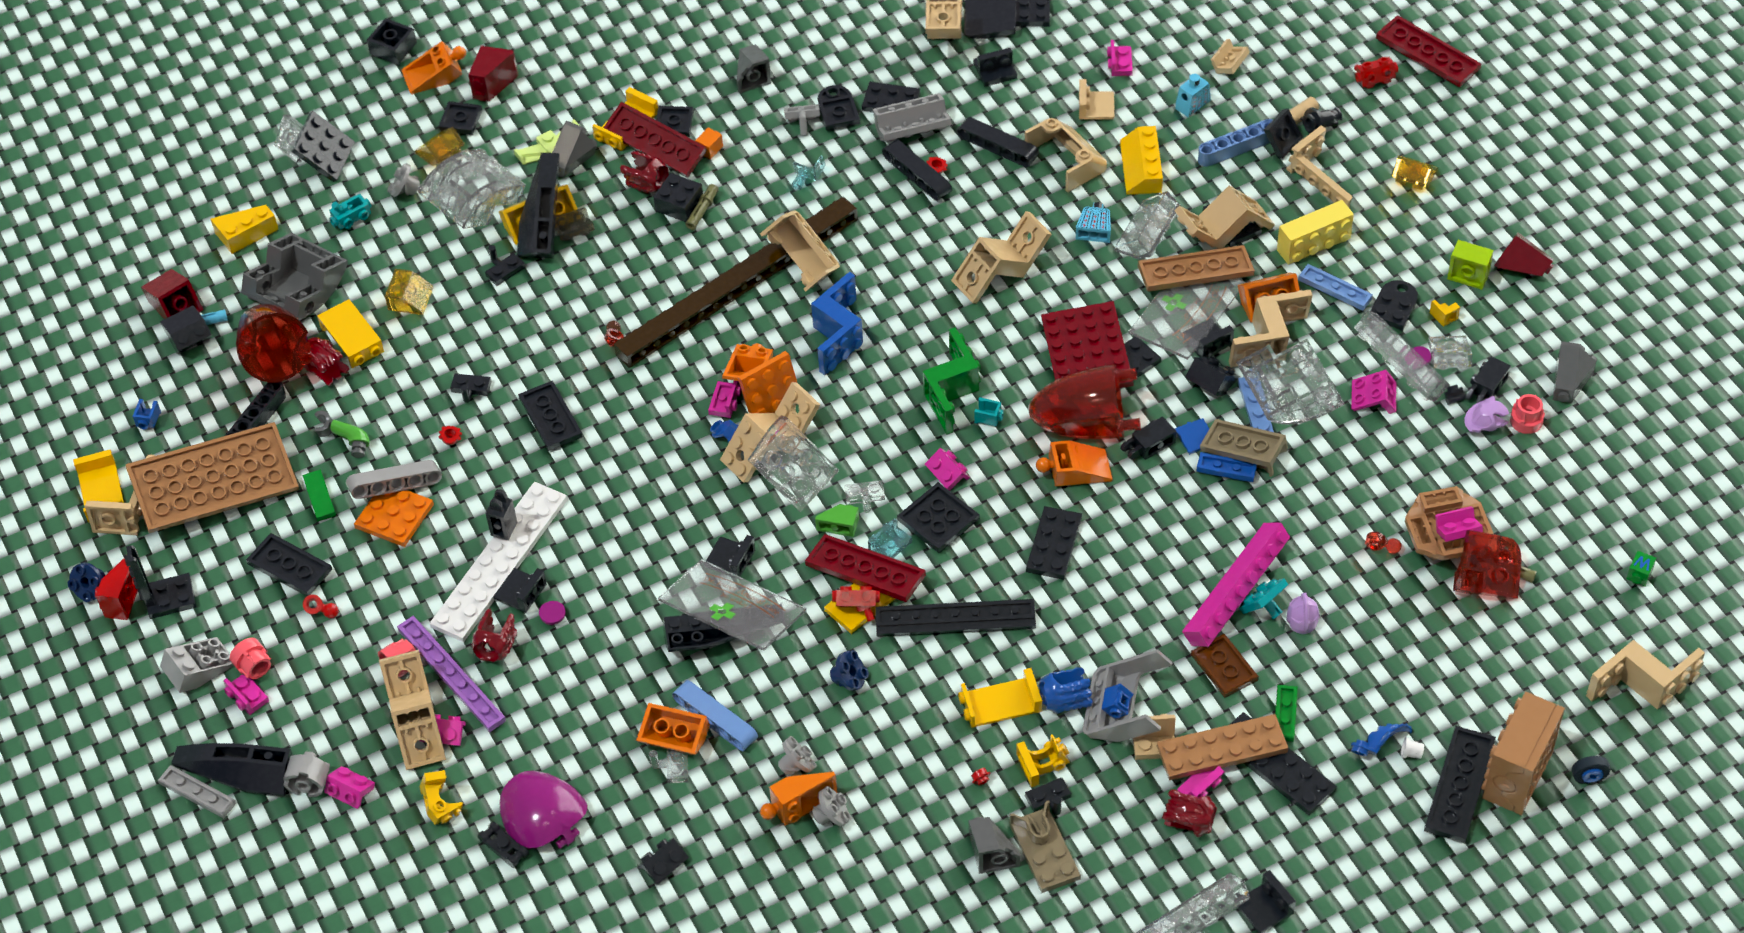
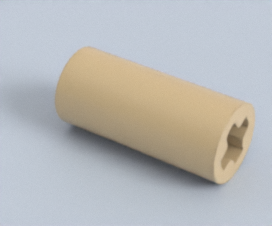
[1290,97,1319,124]

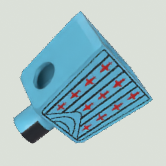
[1175,74,1211,117]
[1076,202,1111,243]

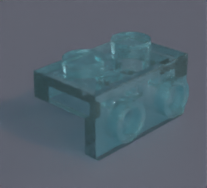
[868,518,912,558]

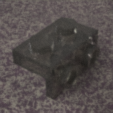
[555,207,595,241]

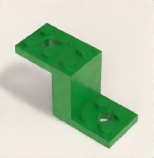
[923,327,981,435]

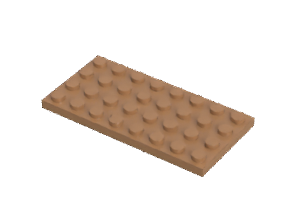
[126,422,299,533]

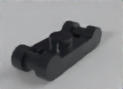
[477,821,529,868]

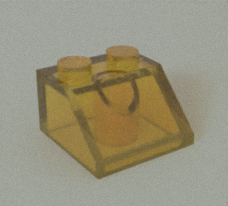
[414,127,465,166]
[1391,156,1438,190]
[385,269,433,315]

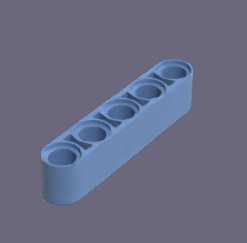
[1198,119,1272,167]
[672,680,758,751]

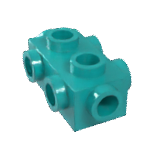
[329,194,372,230]

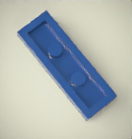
[1196,452,1257,482]

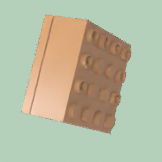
[1481,691,1565,815]

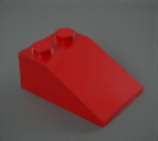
[95,553,144,620]

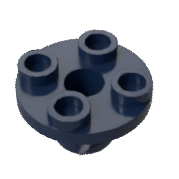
[67,563,105,602]
[830,650,868,691]

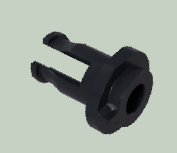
[1300,107,1343,134]

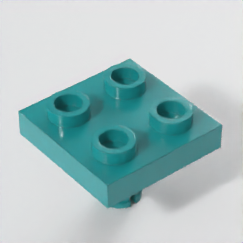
[1238,578,1289,619]

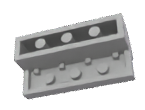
[873,93,952,142]

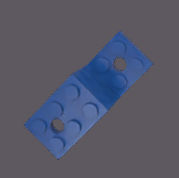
[811,272,863,375]

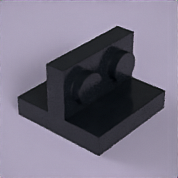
[973,48,1017,87]

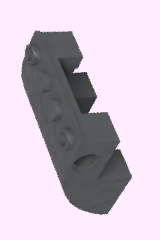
[241,232,348,321]

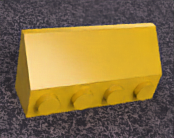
[1120,126,1163,195]
[498,184,581,245]

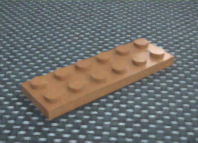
[1138,245,1255,292]
[1157,714,1288,781]

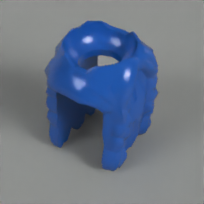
[1039,667,1093,714]

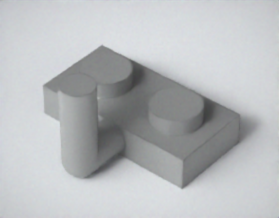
[784,104,820,135]

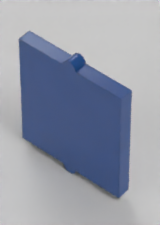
[1175,418,1209,455]

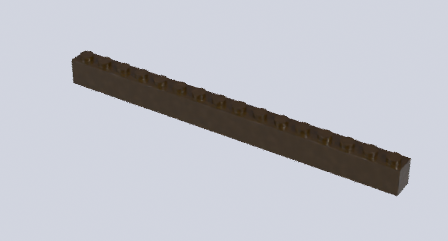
[614,196,858,368]

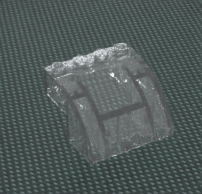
[417,148,526,229]
[1236,339,1345,425]

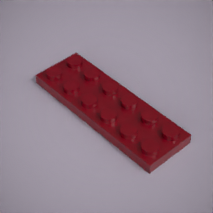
[1376,15,1482,87]
[603,102,707,178]
[805,534,926,602]

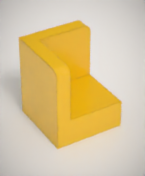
[1430,300,1460,327]

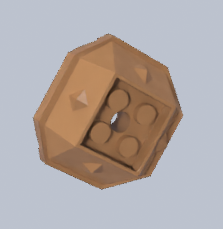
[1405,486,1494,560]

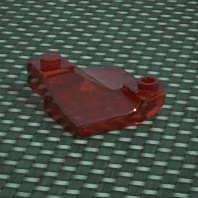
[1453,530,1521,599]

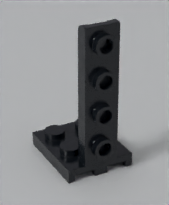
[124,545,197,619]

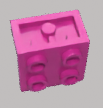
[1351,370,1396,414]

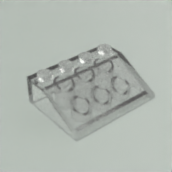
[748,415,840,512]

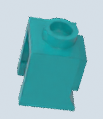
[974,397,1004,426]

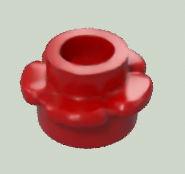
[971,768,991,786]

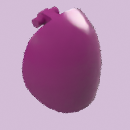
[500,770,587,849]

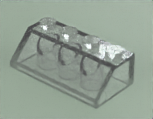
[1114,191,1181,260]

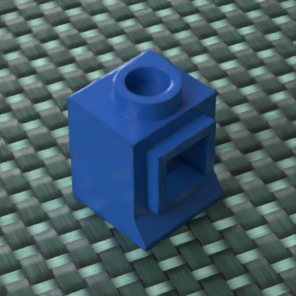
[132,399,161,430]
[1102,683,1134,719]

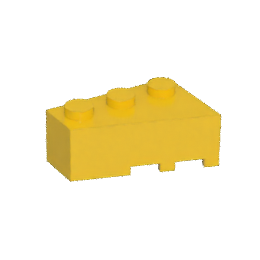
[210,205,279,254]

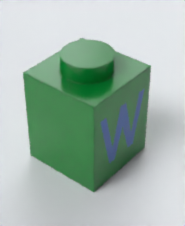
[1626,551,1656,586]

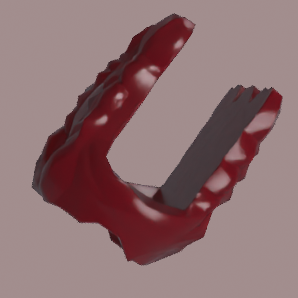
[620,151,669,193]
[300,337,350,386]
[472,609,517,662]
[1162,789,1217,838]

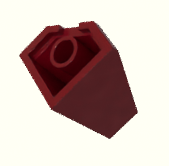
[1494,232,1554,276]

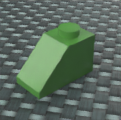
[815,504,859,537]

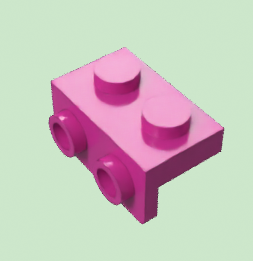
[708,380,742,418]
[925,448,970,491]
[419,714,466,746]
[324,766,375,809]
[1177,766,1225,797]

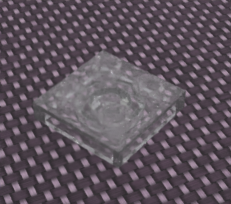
[274,115,303,163]

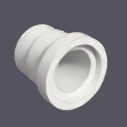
[1401,737,1424,759]

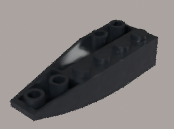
[517,153,560,258]
[663,605,785,652]
[171,743,293,797]

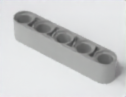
[346,460,442,499]

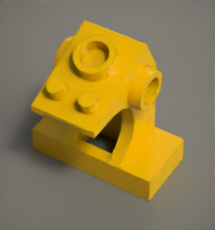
[1016,735,1070,788]
[420,770,463,825]

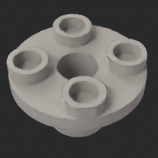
[387,163,420,197]
[778,736,817,776]
[812,786,851,826]

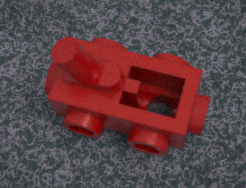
[1354,57,1398,88]
[832,586,880,622]

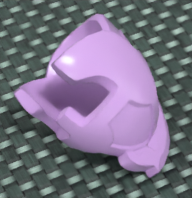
[1464,396,1509,433]
[1286,593,1320,634]

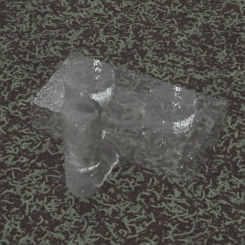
[844,480,885,513]
[649,749,688,783]

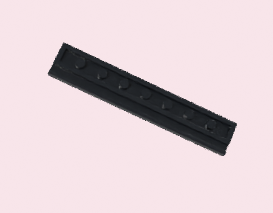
[875,599,1036,637]

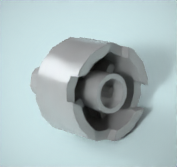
[284,751,330,797]

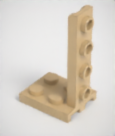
[1286,125,1352,208]
[85,455,155,535]

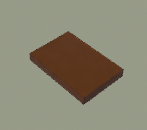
[1191,633,1259,698]

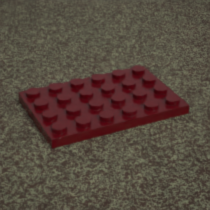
[1041,301,1134,400]

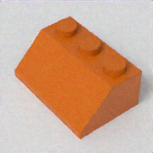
[1238,272,1300,322]
[636,703,710,755]

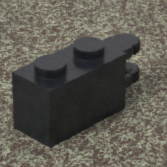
[1465,356,1511,403]
[1120,416,1177,460]
[485,489,517,540]

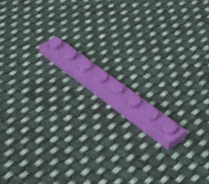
[397,616,506,732]

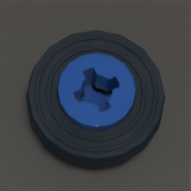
[1572,756,1610,784]

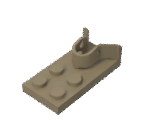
[1200,419,1288,477]
[1009,801,1081,893]

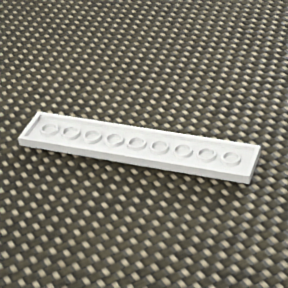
[430,482,568,642]

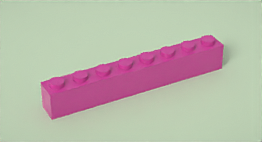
[1182,523,1290,647]

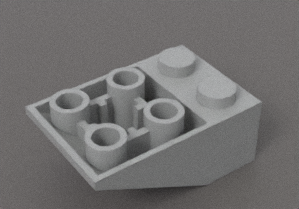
[160,637,234,693]

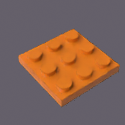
[738,351,798,413]
[354,490,434,547]

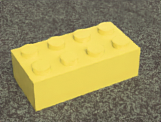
[1277,200,1354,265]

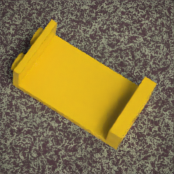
[592,87,658,151]
[317,299,384,368]
[73,449,124,523]
[958,668,1042,728]

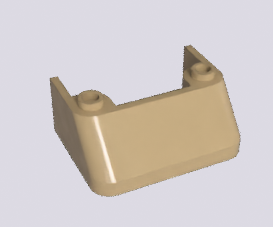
[1025,118,1107,192]
[760,210,840,292]

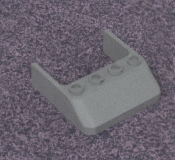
[1083,649,1172,742]

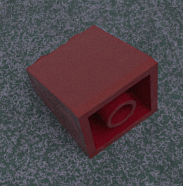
[468,46,518,102]
[141,269,204,319]

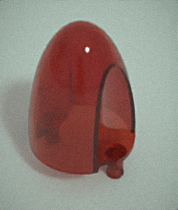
[236,304,312,382]
[1028,364,1141,439]

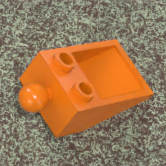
[401,41,466,94]
[722,343,773,381]
[1036,440,1112,486]
[760,772,837,826]

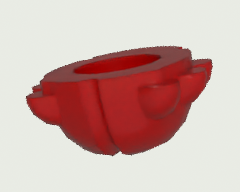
[926,157,948,174]
[438,426,462,445]

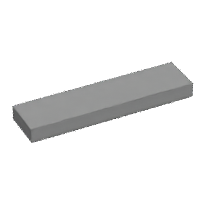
[158,765,236,819]

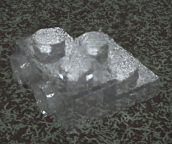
[1428,336,1472,370]

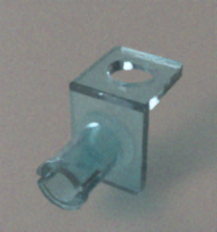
[791,156,826,190]

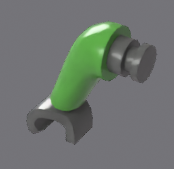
[315,411,370,458]

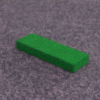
[302,469,336,522]
[1275,685,1298,742]

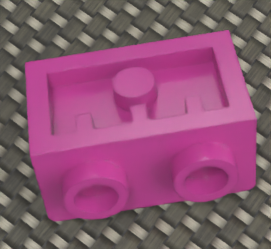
[1107,40,1133,76]
[1435,506,1483,542]
[223,674,269,715]

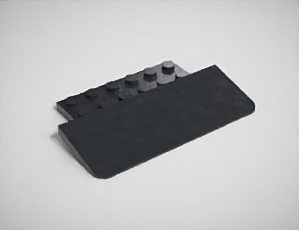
[964,0,1050,39]

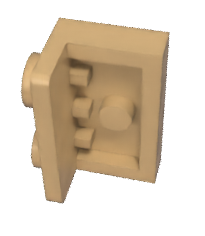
[1211,39,1250,74]

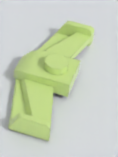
[514,120,580,165]

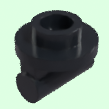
[1444,384,1466,405]

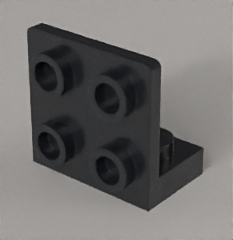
[1181,319,1234,358]
[704,535,755,580]
[493,568,547,613]
[1235,870,1296,933]

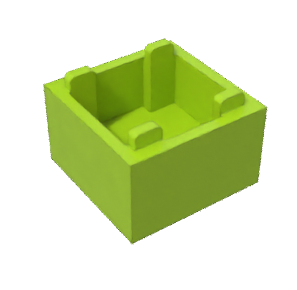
[1447,240,1494,290]

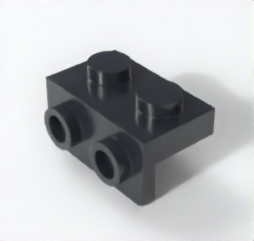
[638,838,689,884]

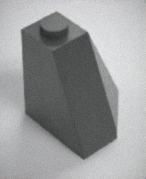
[737,44,771,93]
[552,120,597,178]
[1553,341,1597,403]
[968,817,1020,874]

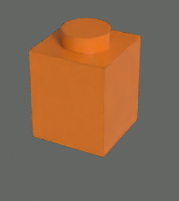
[695,128,723,159]

